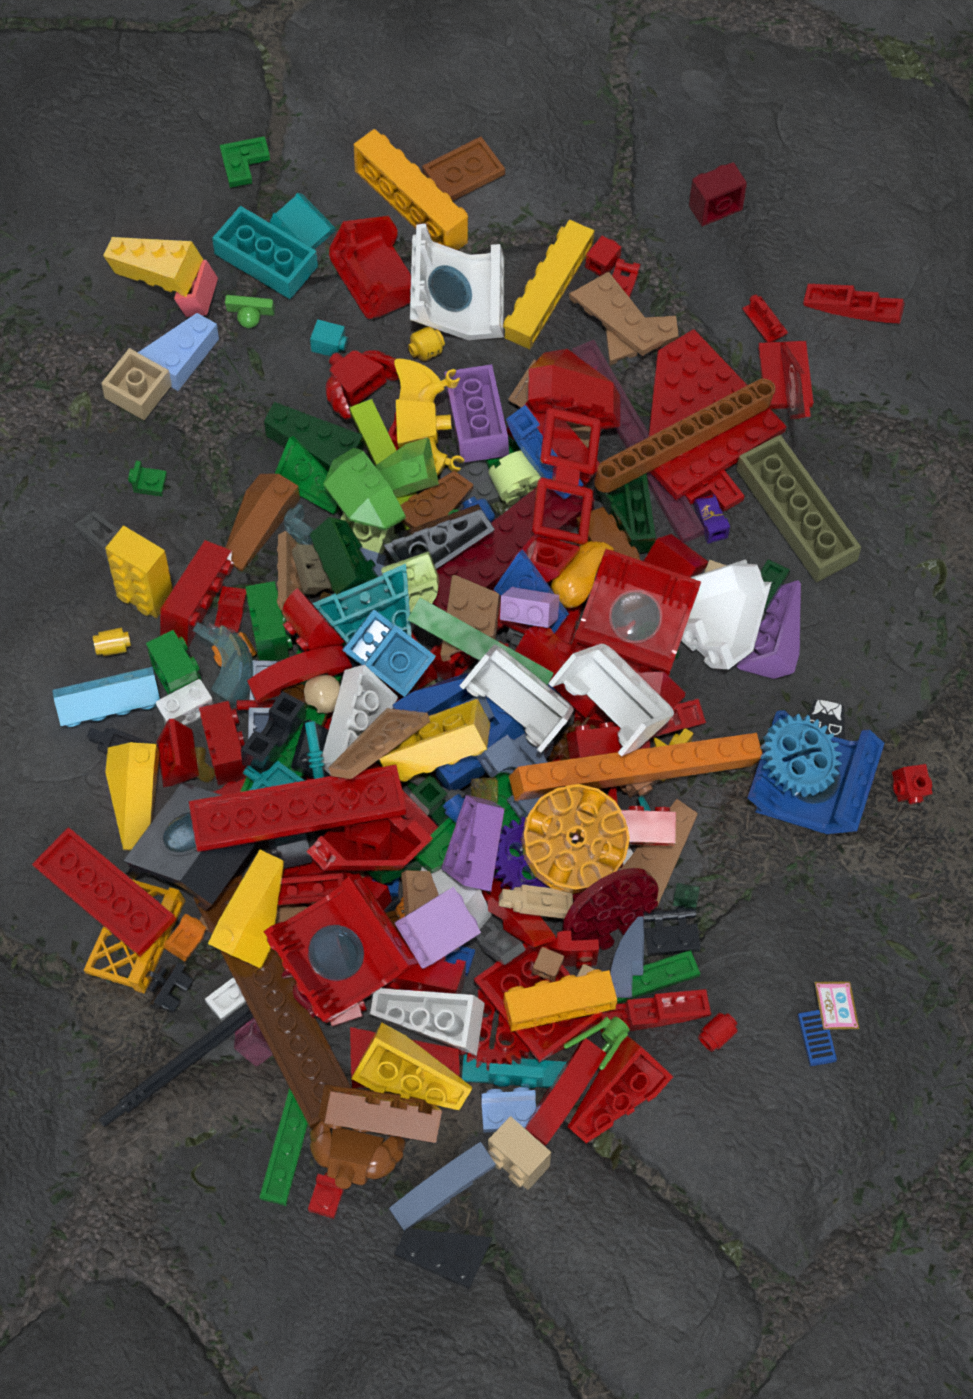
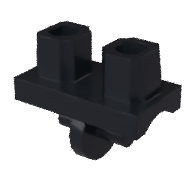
[145,962,193,1013]

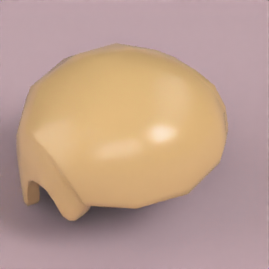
[304,675,341,713]

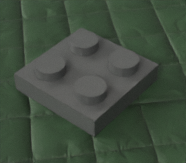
[438,459,500,511]

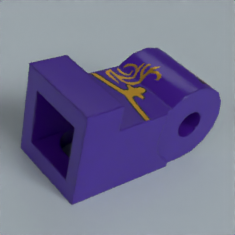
[694,494,730,544]

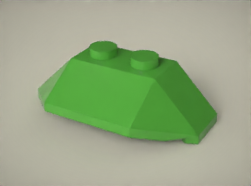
[324,448,406,530]

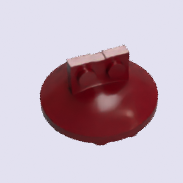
[563,868,659,950]

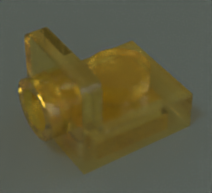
[471,777,498,803]

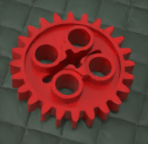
[459,989,530,1071]

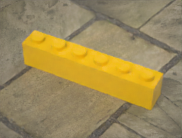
[503,220,595,349]

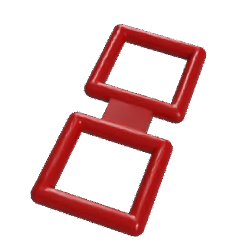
[532,407,601,545]

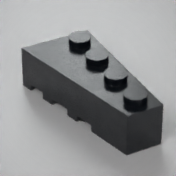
[382,504,495,569]

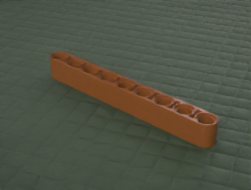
[594,379,776,493]

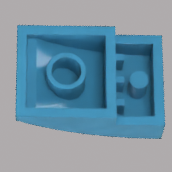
[342,609,436,697]

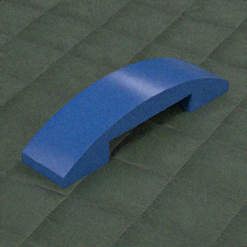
[506,405,584,499]

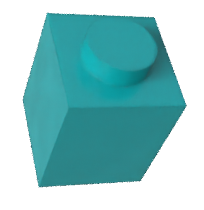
[310,319,348,357]

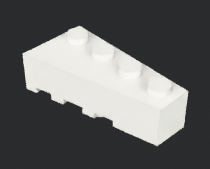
[370,988,485,1056]

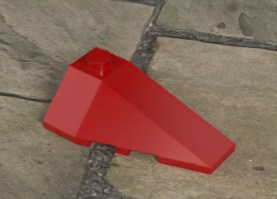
[568,1036,673,1144]

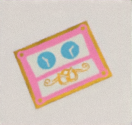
[814,982,859,1030]

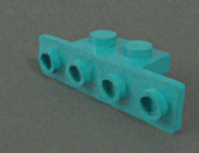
[462,1054,567,1088]

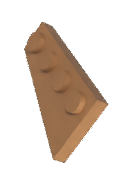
[277,531,305,610]

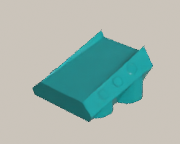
[269,193,336,250]

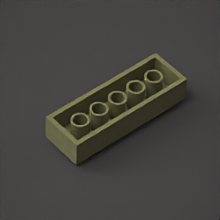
[737,435,861,583]

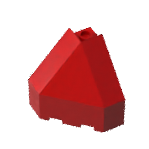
[528,349,620,430]
[306,816,433,871]

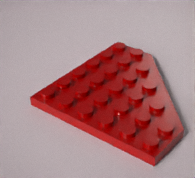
[648,329,787,500]

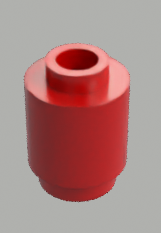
[698,1012,738,1052]

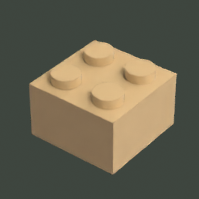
[101,348,172,420]
[488,1116,551,1190]

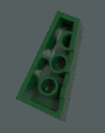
[264,402,364,471]

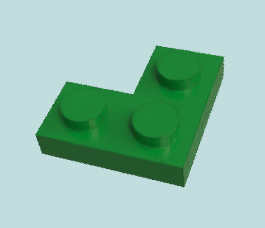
[220,136,270,188]

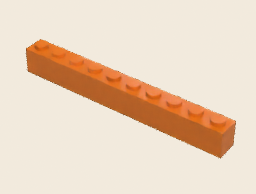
[509,733,762,801]

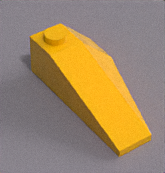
[351,1022,472,1110]

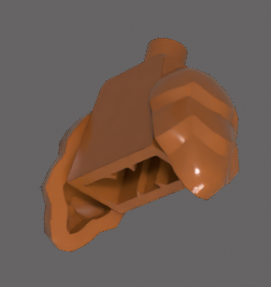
[310,1121,406,1189]

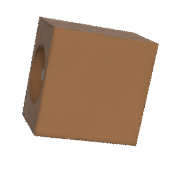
[532,947,564,982]

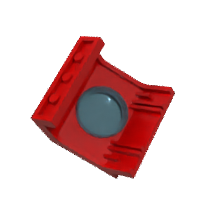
[263,874,418,1023]

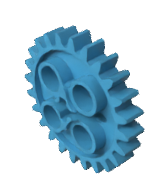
[760,714,842,797]

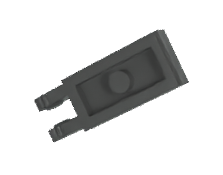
[473,922,526,965]

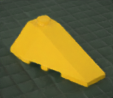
[105,742,160,851]
[208,850,284,969]

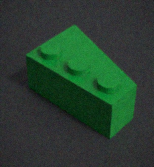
[245,581,293,661]

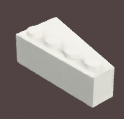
[322,665,398,775]

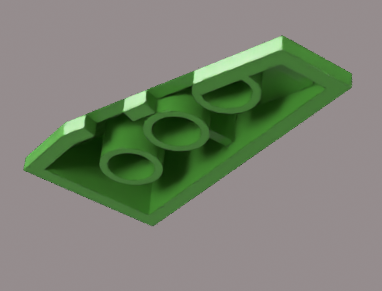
[375,437,439,498]

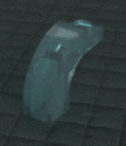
[193,622,253,704]

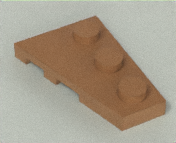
[605,316,679,366]
[402,871,460,952]

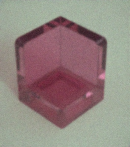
[234,1018,272,1066]

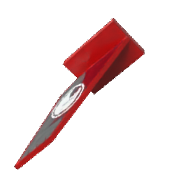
[758,341,813,419]

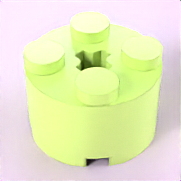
[488,450,541,505]

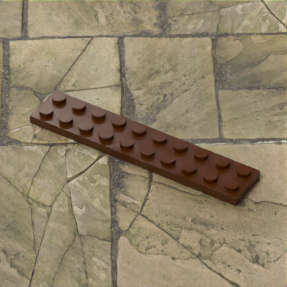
[194,876,351,1129]

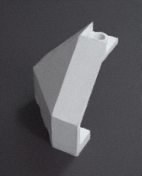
[653,559,771,669]

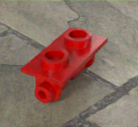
[742,294,788,342]

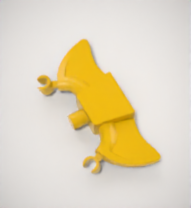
[394,359,464,476]

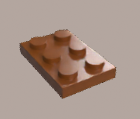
[422,137,505,201]

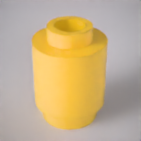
[93,627,131,657]

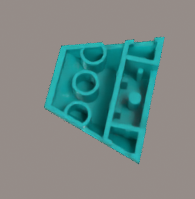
[312,564,412,642]

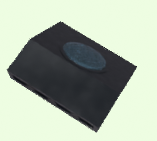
[123,782,257,911]

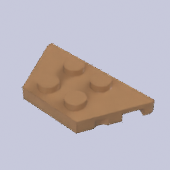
[441,575,501,661]

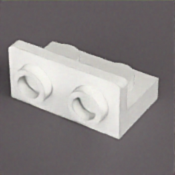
[156,679,213,726]

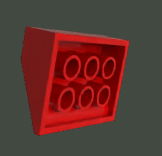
[473,942,603,1062]

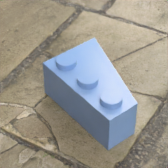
[138,313,219,391]

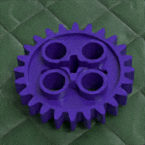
[494,817,550,890]

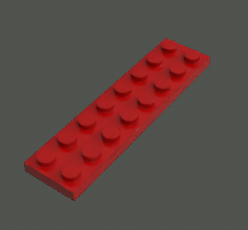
[189,764,406,852]

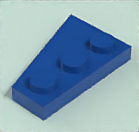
[493,549,569,634]

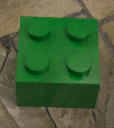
[146,630,202,695]

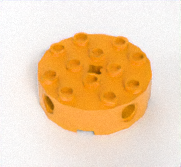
[521,784,630,894]

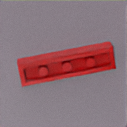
[239,871,346,905]

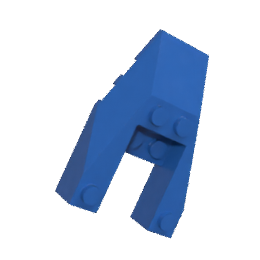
[392,672,563,790]

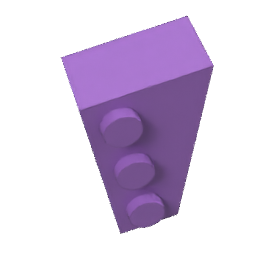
[441,795,504,891]

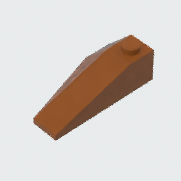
[225,474,300,572]

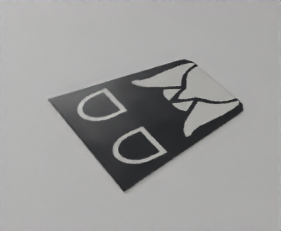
[808,699,845,740]

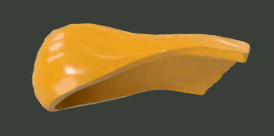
[551,541,614,608]

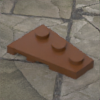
[400,471,474,528]

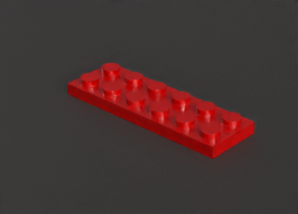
[32,827,176,957]

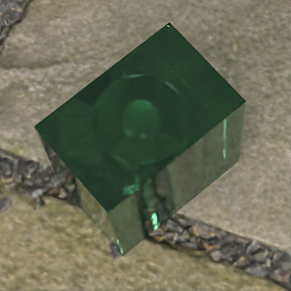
[673,883,700,909]

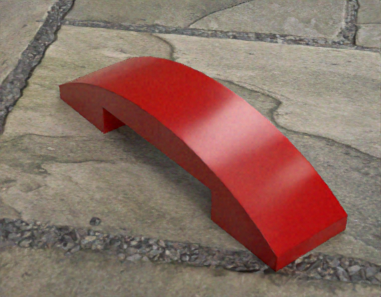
[247,646,352,703]

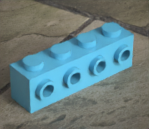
[53,667,160,727]

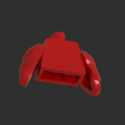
[325,350,399,420]

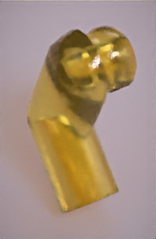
[195,747,215,782]

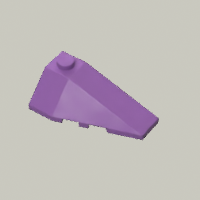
[737,580,801,679]

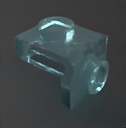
[284,504,313,545]

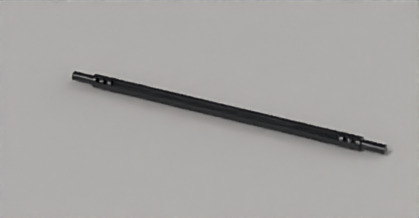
[98,896,401,1127]

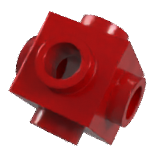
[892,764,932,805]

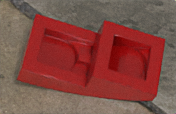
[213,586,247,638]

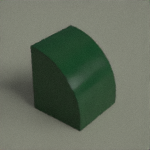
[410,775,448,817]

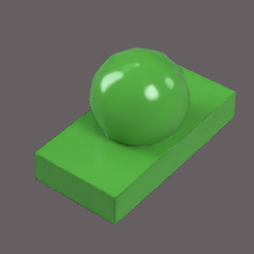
[225,295,275,328]

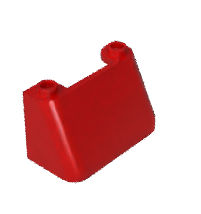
[329,216,433,319]

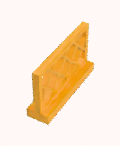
[84,880,185,994]

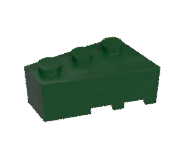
[596,473,656,553]
[309,517,378,595]

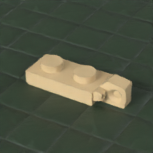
[499,885,573,919]

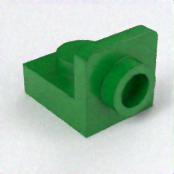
[128,460,167,497]

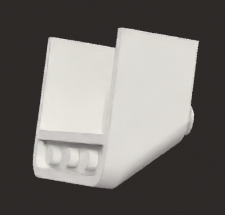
[460,644,574,752]
[548,644,674,756]

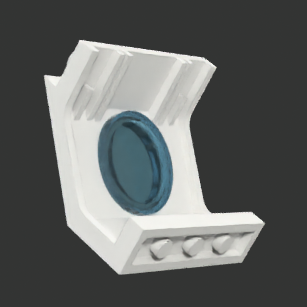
[410,224,504,340]

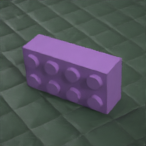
[444,364,509,463]

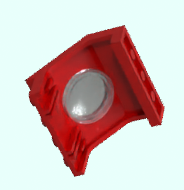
[570,548,702,676]

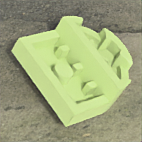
[381,552,439,612]

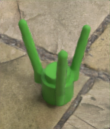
[564,1016,630,1070]

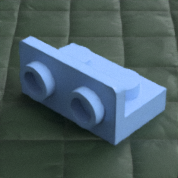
[481,1087,536,1133]

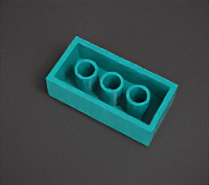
[212,206,318,299]

